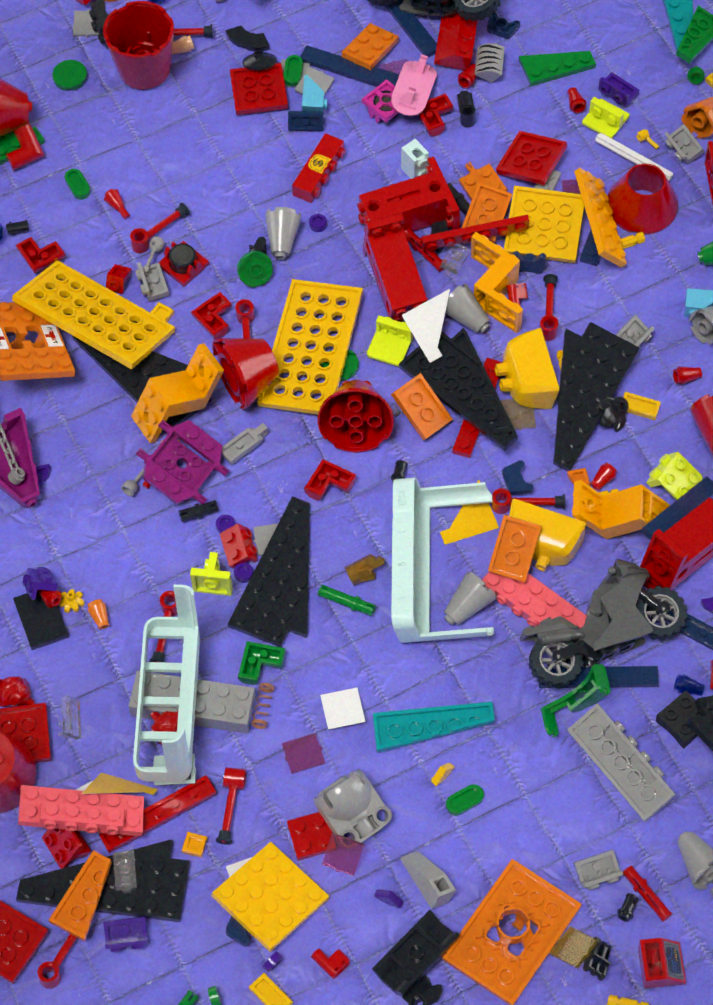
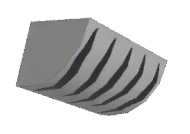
[475,43,505,83]

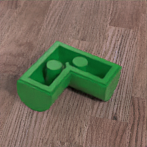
[238,641,286,685]

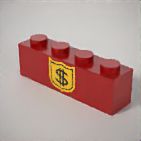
[292,133,346,203]

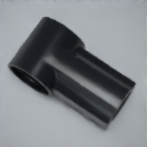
[457,90,476,127]

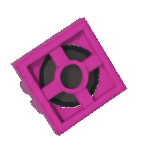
[362,79,399,123]

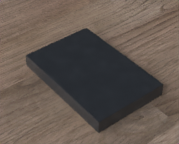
[13,591,69,650]

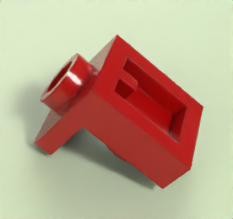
[106,264,132,294]

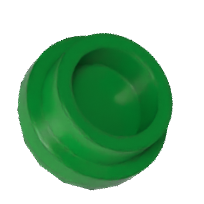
[687,67,705,84]

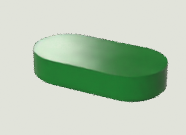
[283,55,303,87]
[64,169,91,200]
[446,784,484,816]

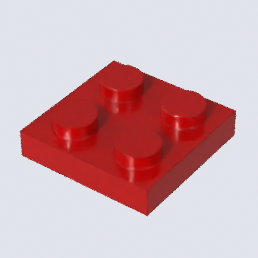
[287,812,337,861]

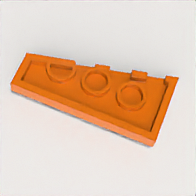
[49,850,112,942]

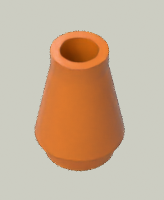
[87,599,110,630]

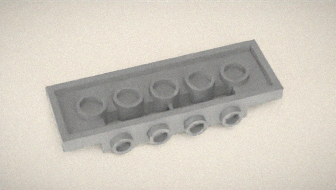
[567,703,677,822]

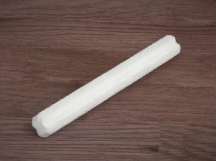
[595,133,673,181]

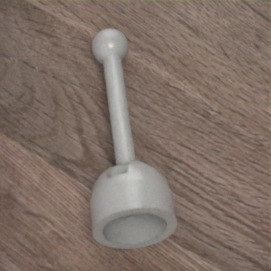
[142,237,165,272]
[121,468,144,497]

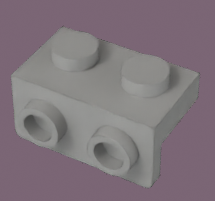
[664,124,705,164]
[135,262,169,302]
[615,315,655,348]
[573,849,623,890]

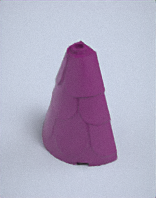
[0,408,40,508]

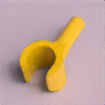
[636,129,659,149]

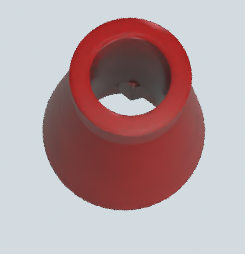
[458,64,476,88]
[567,87,586,113]
[673,366,702,385]
[590,462,617,491]

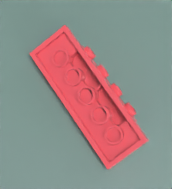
[482,572,586,628]
[18,785,144,836]

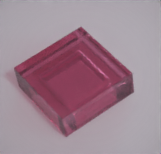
[562,180,581,194]

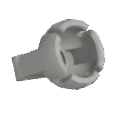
[313,768,392,848]

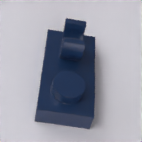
[288,111,323,131]
[580,230,601,266]

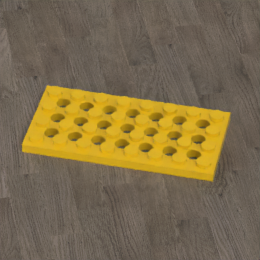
[12,260,175,369]
[257,279,364,415]

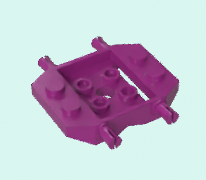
[136,420,230,505]

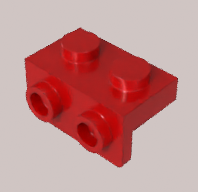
[220,523,258,569]

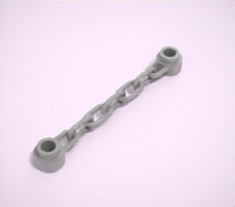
[0,423,25,485]

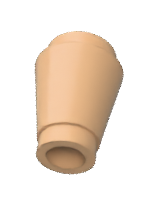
[172,35,195,55]

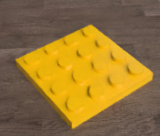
[504,186,584,263]
[211,842,329,952]

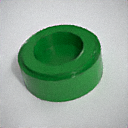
[208,985,222,1005]

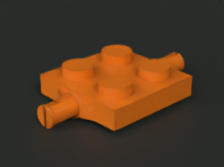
[459,162,507,201]

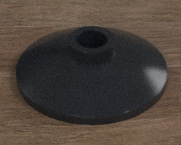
[242,50,277,70]

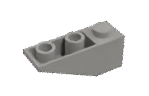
[400,851,456,909]

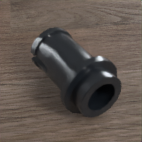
[6,220,29,236]
[391,460,408,483]
[617,893,639,922]

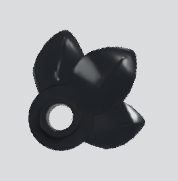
[598,397,628,432]
[402,975,443,1005]

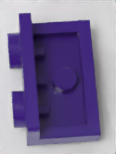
[598,72,639,107]
[22,567,58,600]
[103,916,148,952]

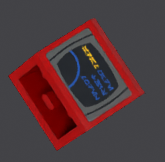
[638,938,686,988]

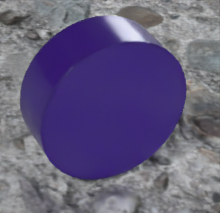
[309,214,327,232]
[216,515,235,533]
[234,563,253,583]
[263,951,282,972]

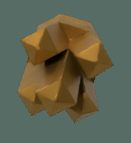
[344,554,384,585]

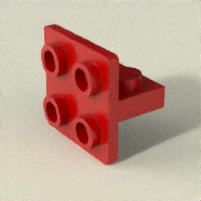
[42,829,91,869]

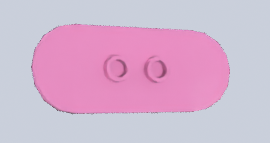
[391,54,437,116]

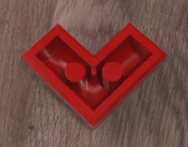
[418,93,453,136]
[5,124,45,171]
[16,237,66,274]
[191,292,232,339]
[304,459,356,500]

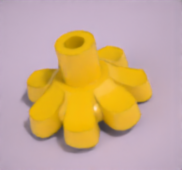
[59,589,85,613]

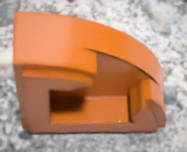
[567,468,590,486]

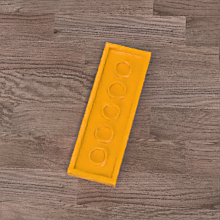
[574,167,627,268]

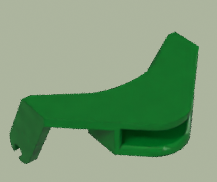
[541,664,611,738]

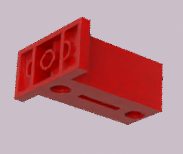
[357,156,460,232]
[362,213,428,322]
[640,497,713,591]

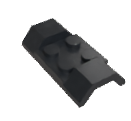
[372,910,460,996]

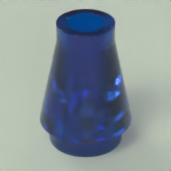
[674,674,705,696]

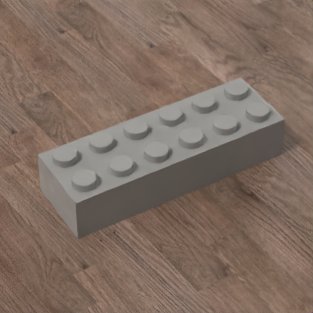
[129,670,256,734]

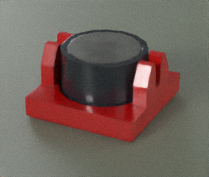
[158,241,209,287]

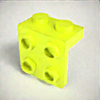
[367,315,413,367]
[646,452,703,500]

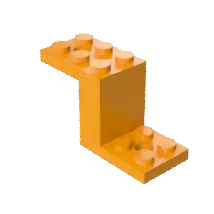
[471,232,523,333]
[131,343,224,443]
[572,480,670,539]

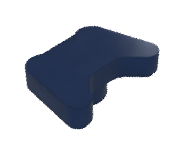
[487,12,520,39]
[513,251,546,273]
[502,460,534,495]
[225,916,250,946]

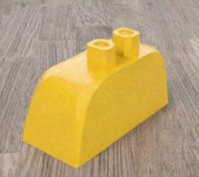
[495,328,559,409]
[509,499,586,572]

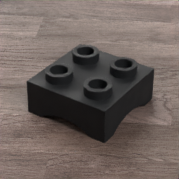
[89,0,108,50]
[656,690,701,749]

